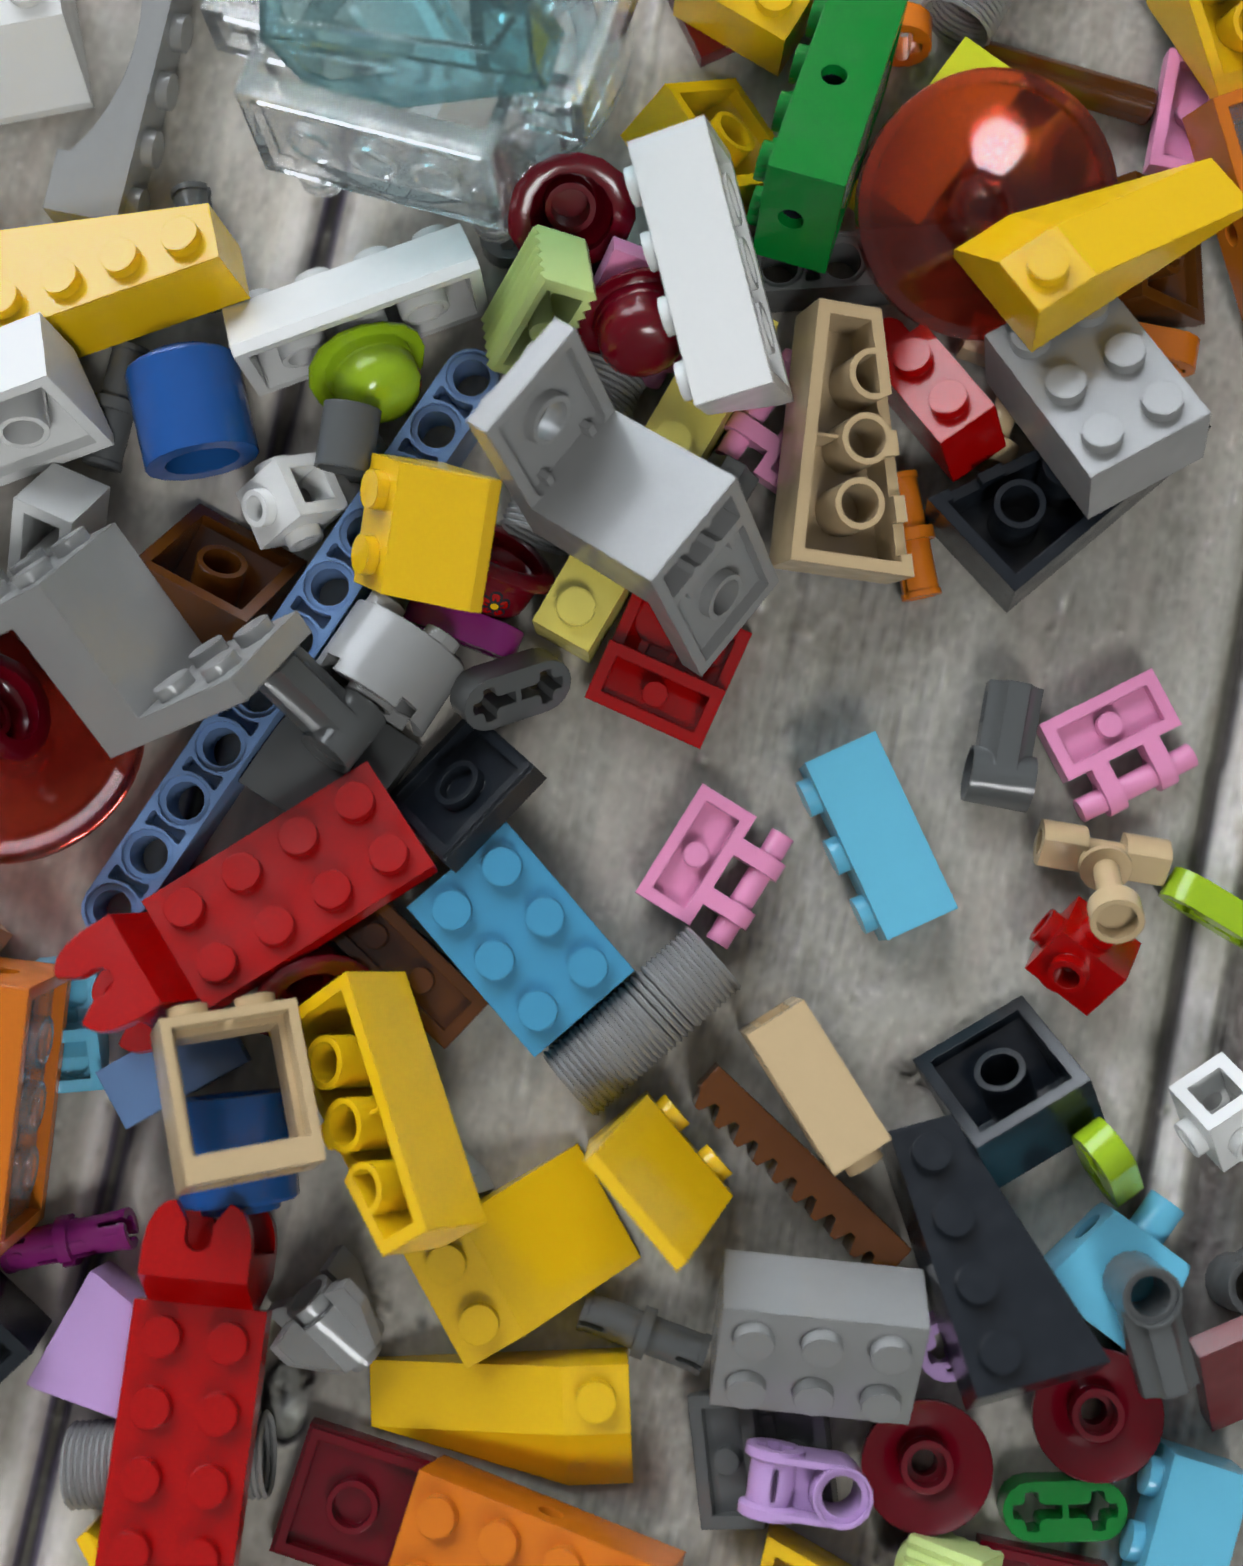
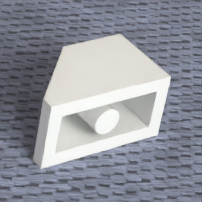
[7,462,111,578]

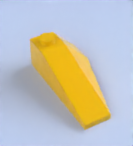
[953,157,1243,353]
[370,1347,633,1486]

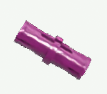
[0,1207,139,1274]

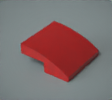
[584,593,752,749]

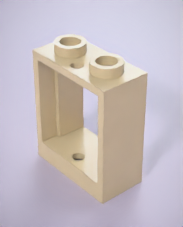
[150,992,326,1196]
[739,996,892,1177]

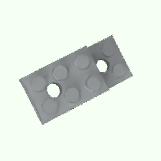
[466,318,779,677]
[0,522,312,758]

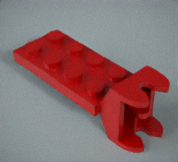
[54,761,438,1054]
[95,1199,278,1566]

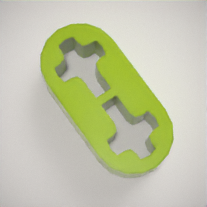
[1158,866,1243,949]
[1072,1116,1144,1208]

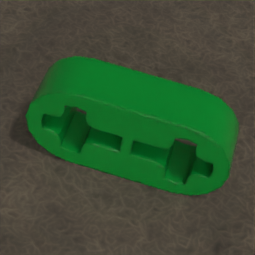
[996,1472,1128,1543]

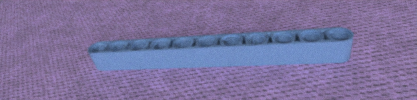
[81,348,501,927]

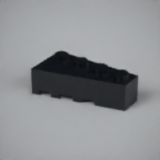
[925,425,1211,613]
[881,1114,1111,1410]

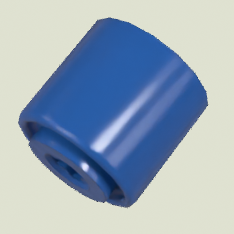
[124,341,260,481]
[179,1088,300,1217]

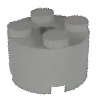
[316,590,465,737]

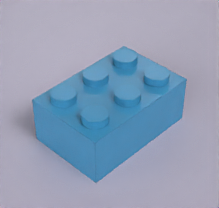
[407,822,635,1058]

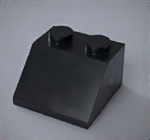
[913,995,1105,1188]

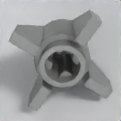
[268,1245,384,1375]

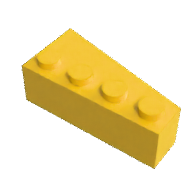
[0,203,250,358]
[268,971,487,1257]

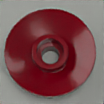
[1031,1347,1164,1484]
[860,1398,993,1536]

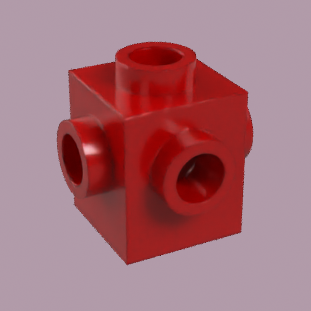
[1025,896,1142,1016]

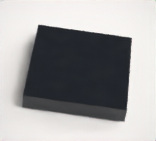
[389,718,547,873]

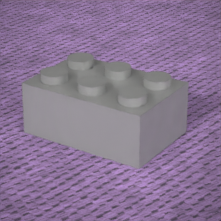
[984,297,1211,519]
[709,1249,931,1425]

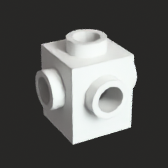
[236,452,349,552]
[1168,1051,1243,1173]

